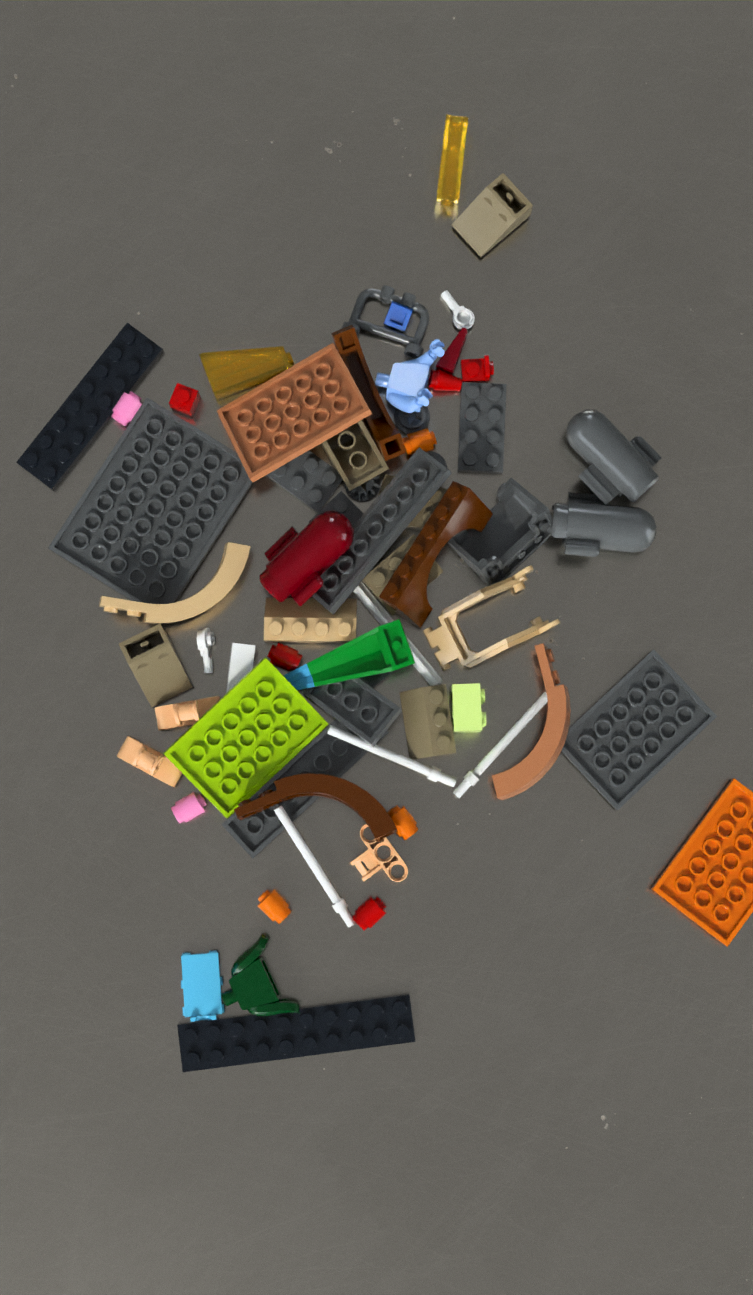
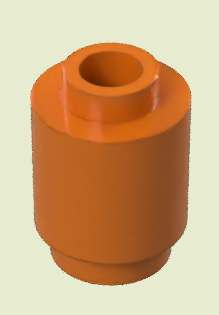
[402,428,437,456]
[387,805,419,840]
[257,889,292,924]

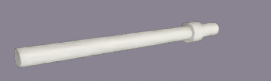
[452,692,548,798]
[327,725,457,787]
[274,805,356,928]

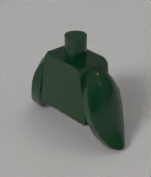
[221,933,300,1016]

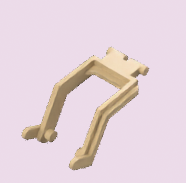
[423,565,560,671]

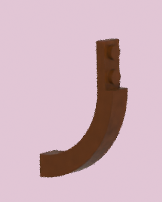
[234,773,398,841]

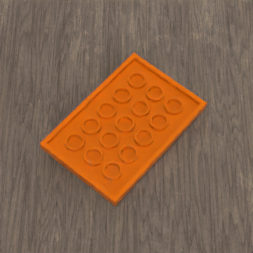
[651,778,753,947]

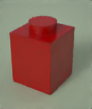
[169,383,201,418]

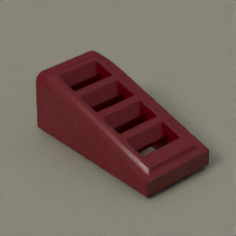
[436,328,468,375]

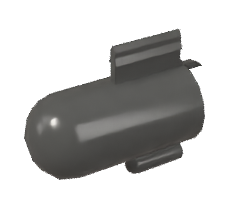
[566,409,662,505]
[551,492,657,557]

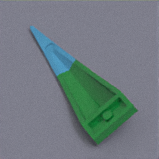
[283,619,415,690]

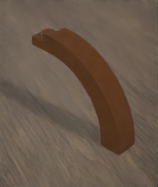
[331,325,407,461]

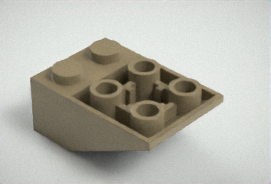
[451,173,533,257]
[119,623,193,708]

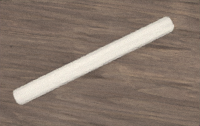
[353,581,442,686]

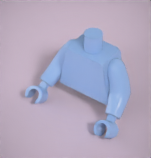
[375,339,445,413]

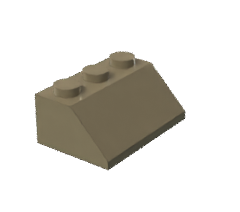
[362,534,443,616]
[399,684,456,760]

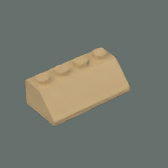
[264,597,357,644]

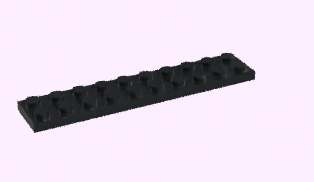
[177,993,415,1072]

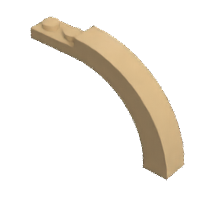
[99,542,250,624]

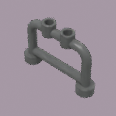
[341,285,430,359]

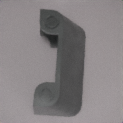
[447,478,553,586]

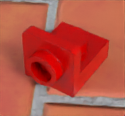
[461,355,494,383]

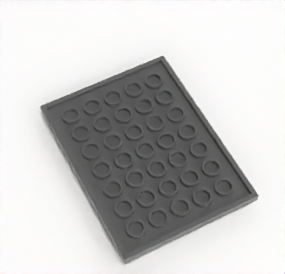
[48,398,253,604]

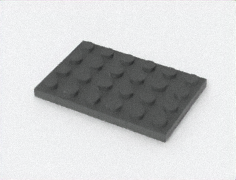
[561,649,717,811]

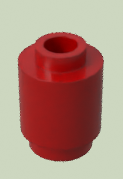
[267,642,303,671]
[352,896,387,931]

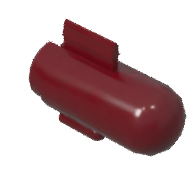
[259,511,354,607]

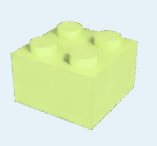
[450,683,486,733]

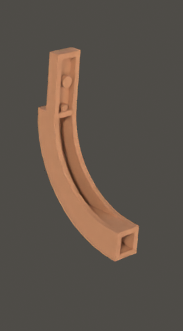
[492,643,571,800]

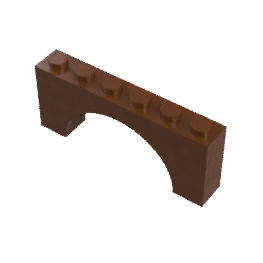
[379,481,493,628]

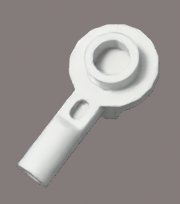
[441,290,475,330]
[196,627,215,673]

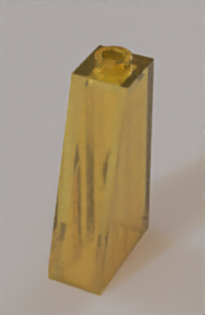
[436,115,469,206]
[199,346,294,401]

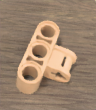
[154,696,220,731]
[117,736,182,787]
[350,824,408,882]

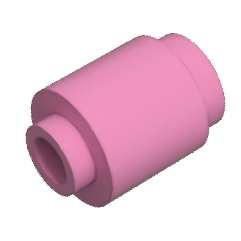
[111,391,142,426]
[171,792,207,823]

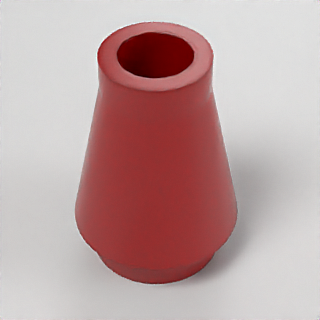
[428,369,462,392]

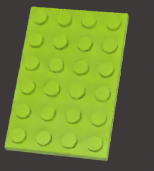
[163,657,328,819]

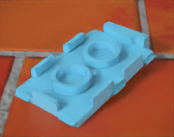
[181,950,225,1022]

